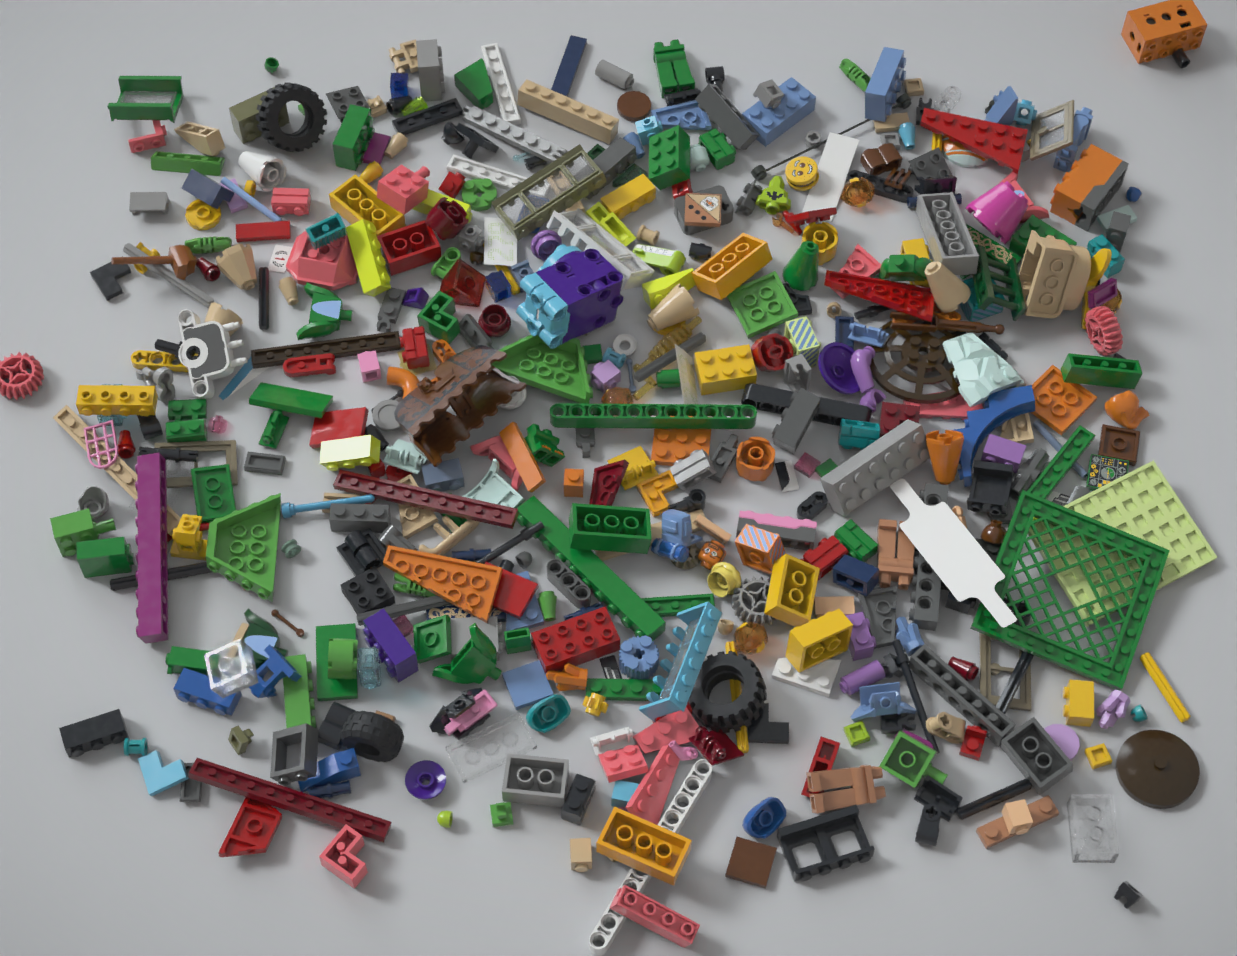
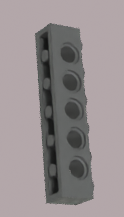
[909,644,1016,747]

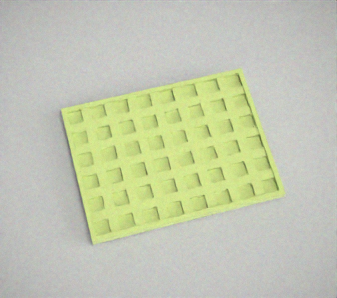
[1028,460,1217,627]

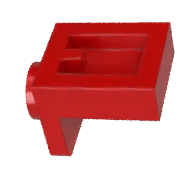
[959,725,987,761]

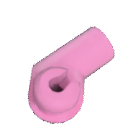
[668,741,698,761]

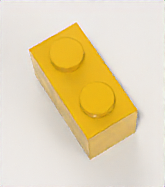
[1063,679,1094,727]

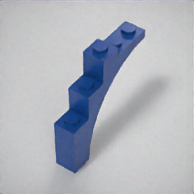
[953,385,1035,487]

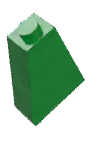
[454,58,493,109]

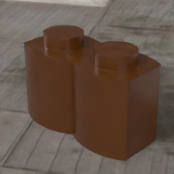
[860,143,902,176]

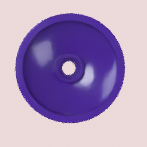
[818,342,860,395]

